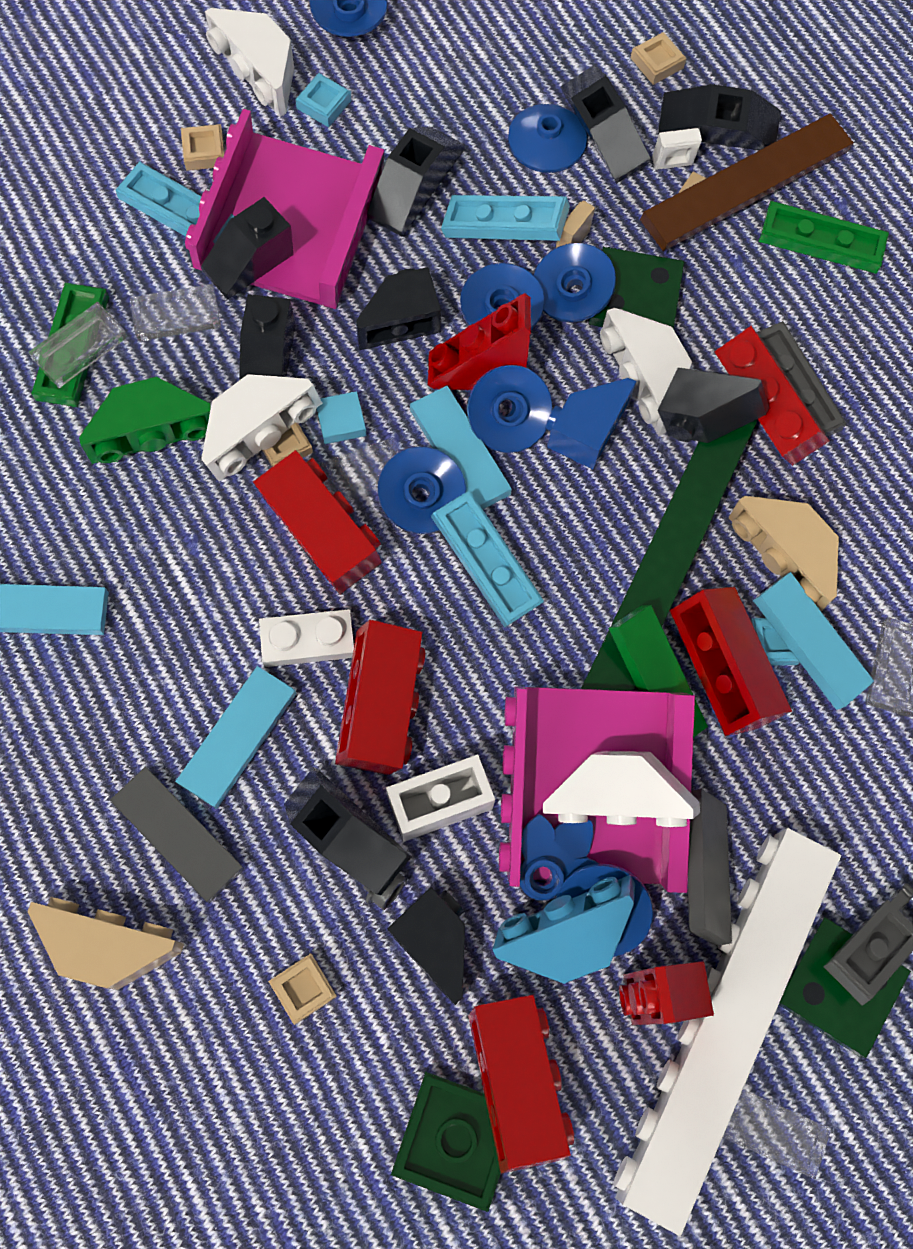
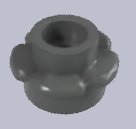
[363,873,407,910]

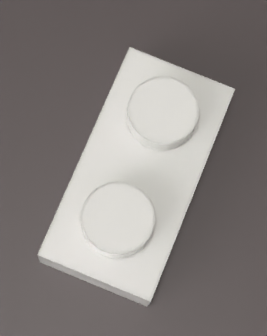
[259,609,354,667]

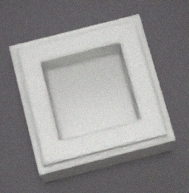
[652,128,702,170]

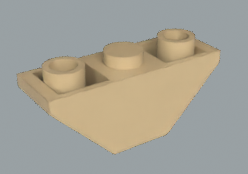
[728,496,839,612]
[28,897,184,990]

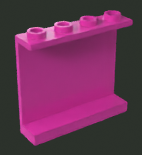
[185,109,384,309]
[499,686,695,893]

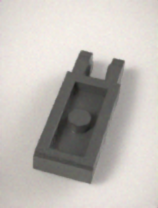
[824,883,913,1005]

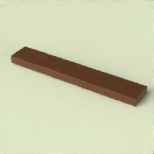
[640,113,854,251]

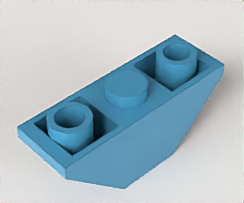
[492,875,635,984]

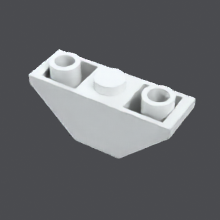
[205,8,294,117]
[600,308,692,436]
[201,374,323,481]
[543,751,700,827]

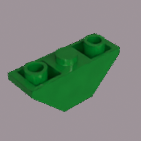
[79,377,211,464]

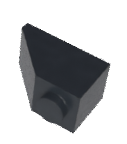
[201,197,294,300]
[356,267,441,350]
[239,294,296,380]
[657,368,769,443]
[387,887,465,1006]

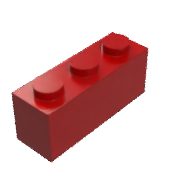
[714,326,830,466]
[253,450,382,595]
[670,587,792,737]
[335,619,426,775]
[468,995,574,1174]

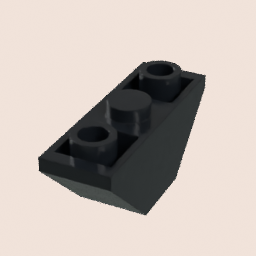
[560,65,651,184]
[657,84,781,151]
[367,127,465,237]
[284,767,412,896]

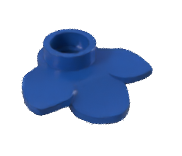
[520,814,600,901]

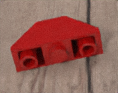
[427,293,531,390]
[619,961,714,1025]

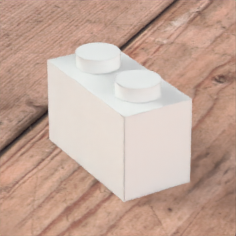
[386,754,495,842]

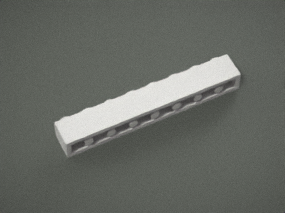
[614,828,841,1237]

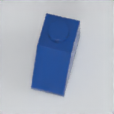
[545,378,637,470]

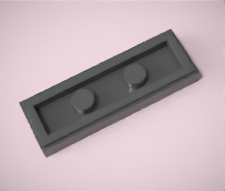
[757,321,846,437]
[110,766,244,904]
[688,788,732,946]

